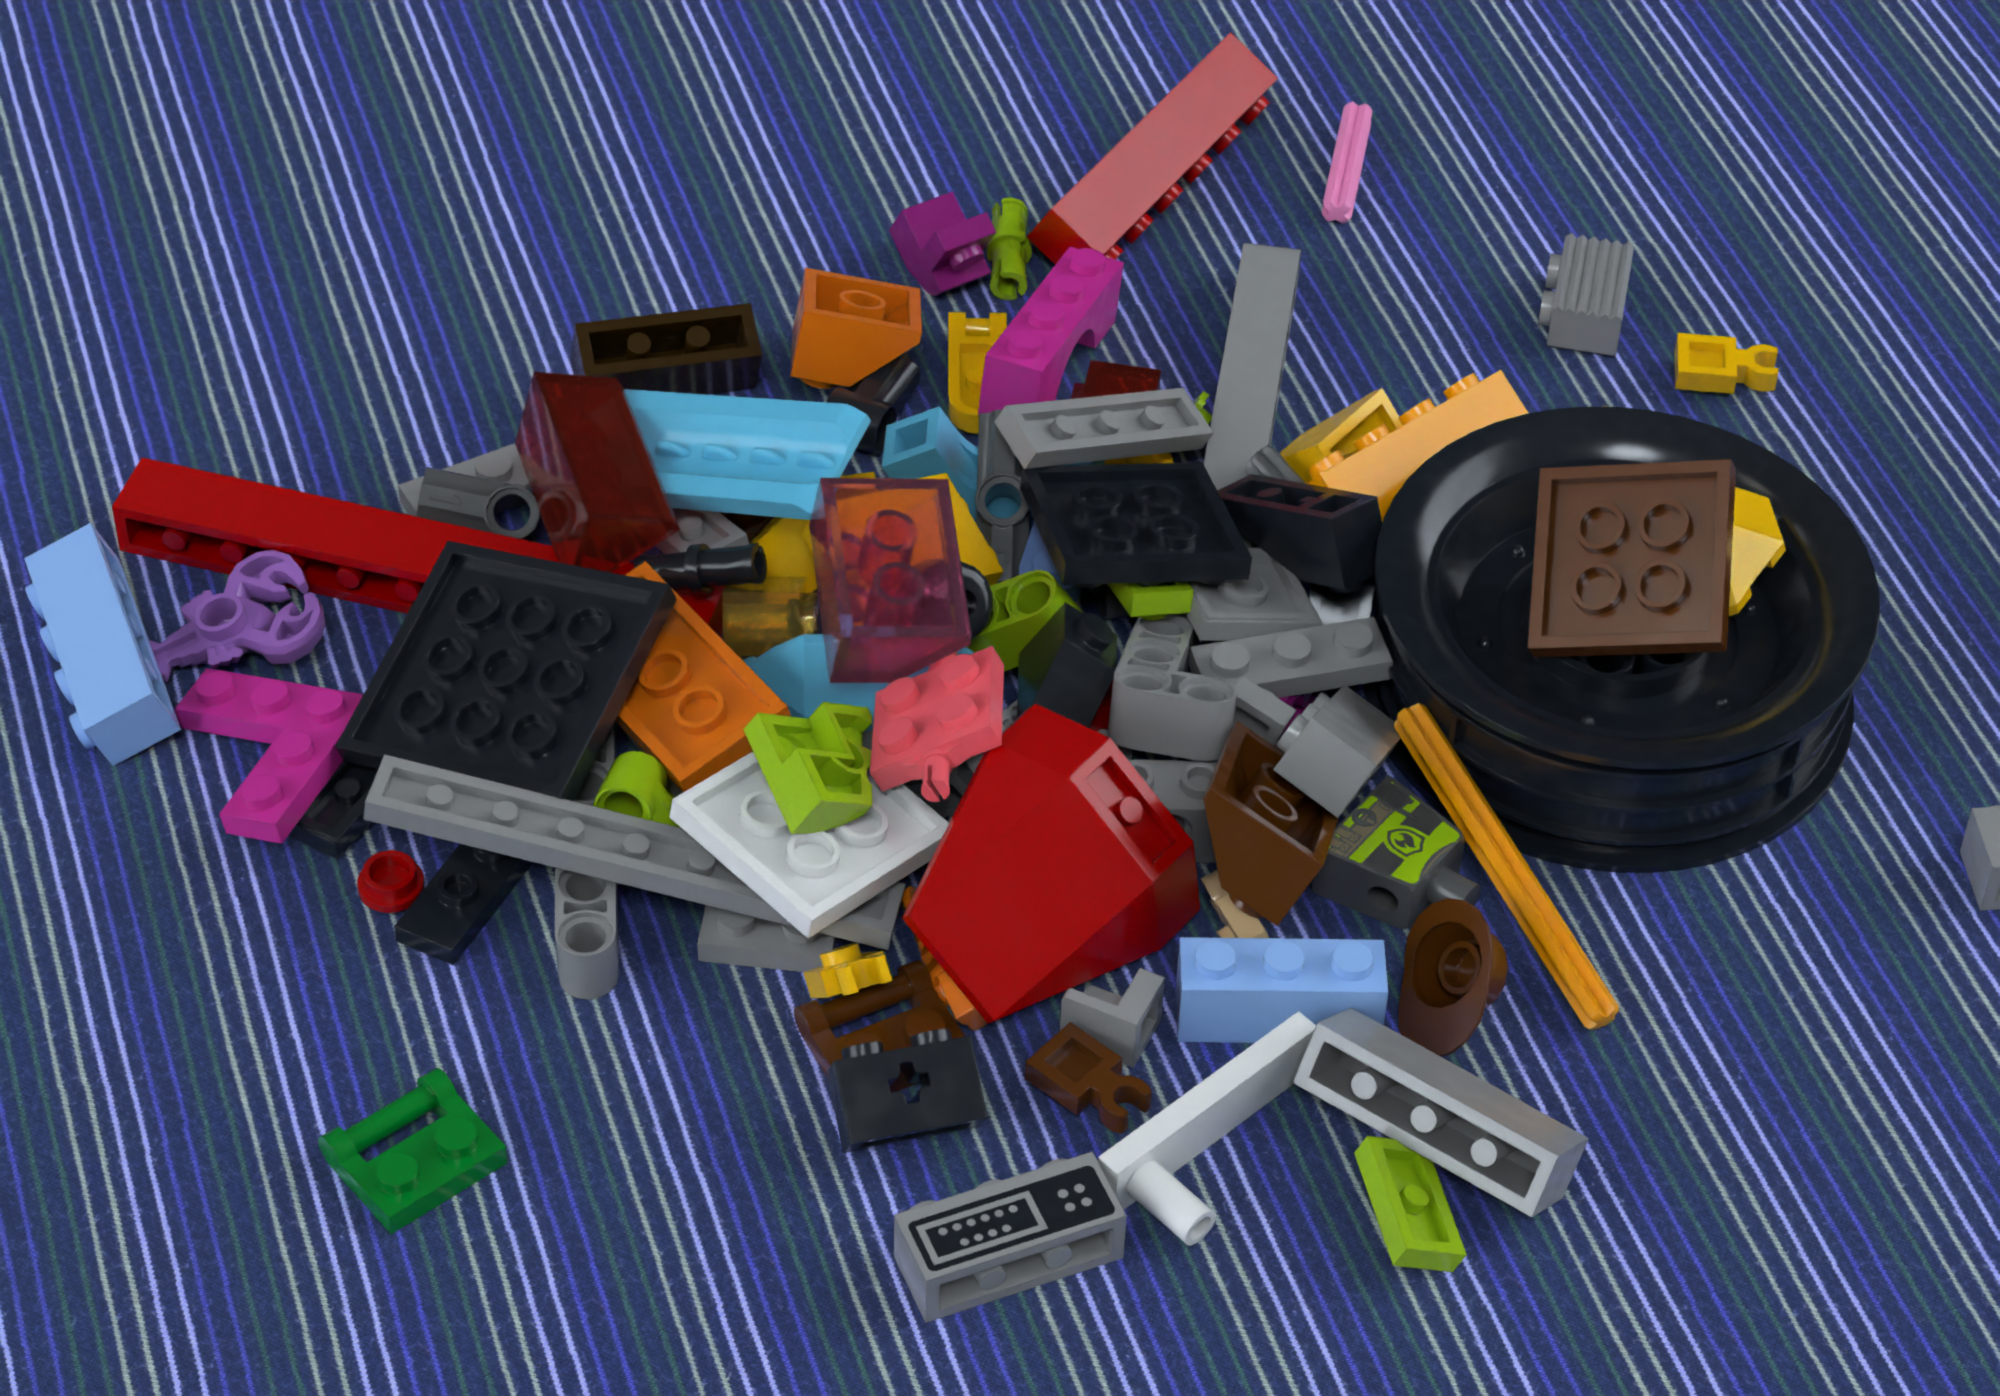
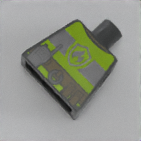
[1311,775,1481,929]

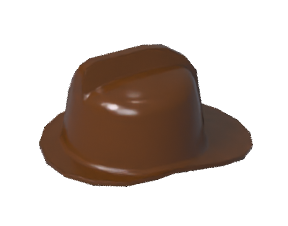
[1398,898,1508,1057]

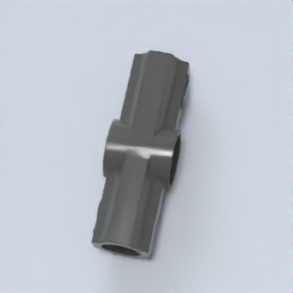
[975,410,1031,584]

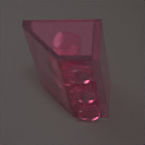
[809,478,972,683]

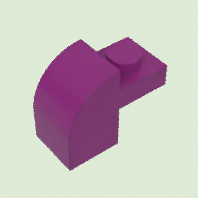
[889,191,996,296]

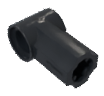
[827,351,920,456]

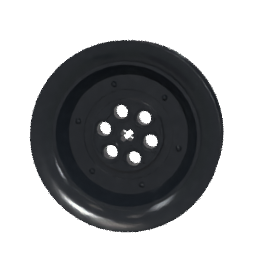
[1363,407,1880,873]

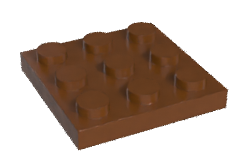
[1528,459,1736,658]

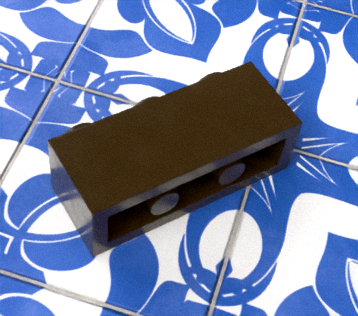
[570,303,762,404]

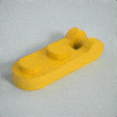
[948,312,1007,434]

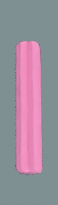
[1322,101,1373,224]

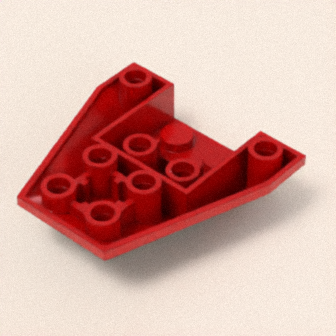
[902,703,1200,1024]

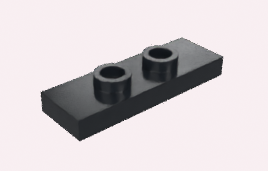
[394,844,533,965]

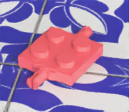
[870,642,1004,802]

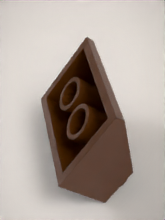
[1203,720,1338,926]

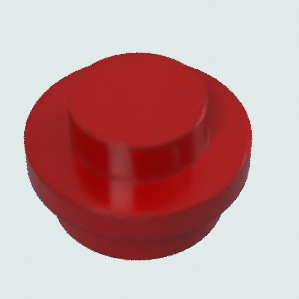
[357,850,425,913]

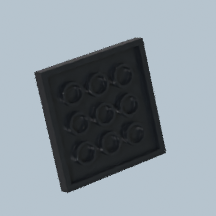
[335,541,677,801]

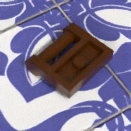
[794,960,965,1093]

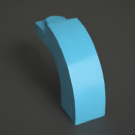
[882,406,1105,533]

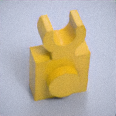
[1674,333,1779,394]
[803,943,893,998]

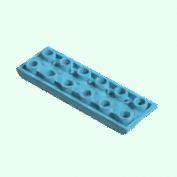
[530,387,871,521]

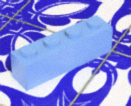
[24,523,181,766]

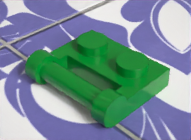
[318,1067,508,1234]

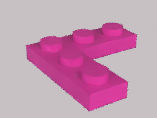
[174,668,364,844]

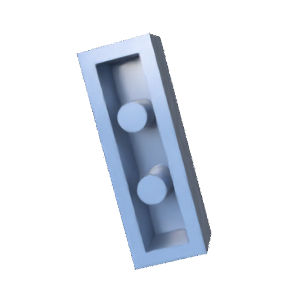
[1175,937,1388,1043]

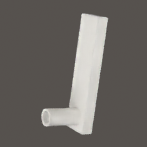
[1098,1011,1316,1246]

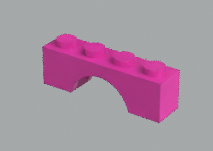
[978,247,1124,416]

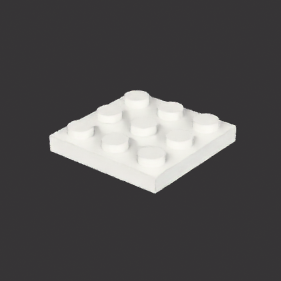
[670,751,949,939]

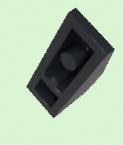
[1217,474,1382,593]

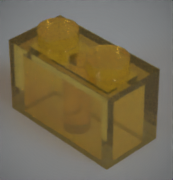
[723,577,818,656]

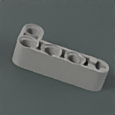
[1107,613,1237,761]

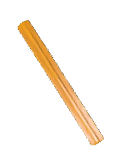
[1394,703,1619,1031]

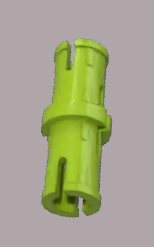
[986,198,1032,300]

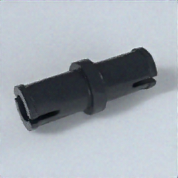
[634,543,767,595]

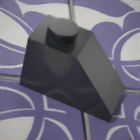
[1017,602,1117,728]

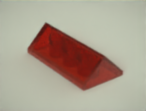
[515,372,681,573]

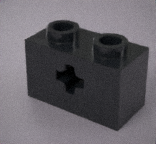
[827,1029,988,1153]

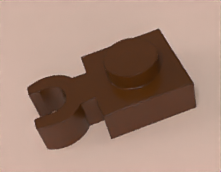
[1025,1022,1152,1134]

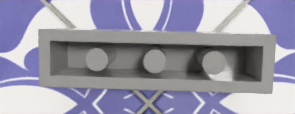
[1293,1008,1589,1217]

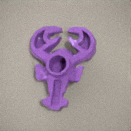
[149,550,325,682]

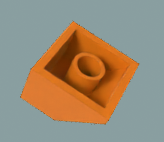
[791,267,922,389]

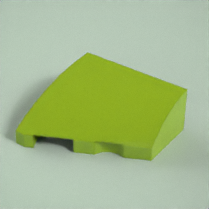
[743,702,872,834]

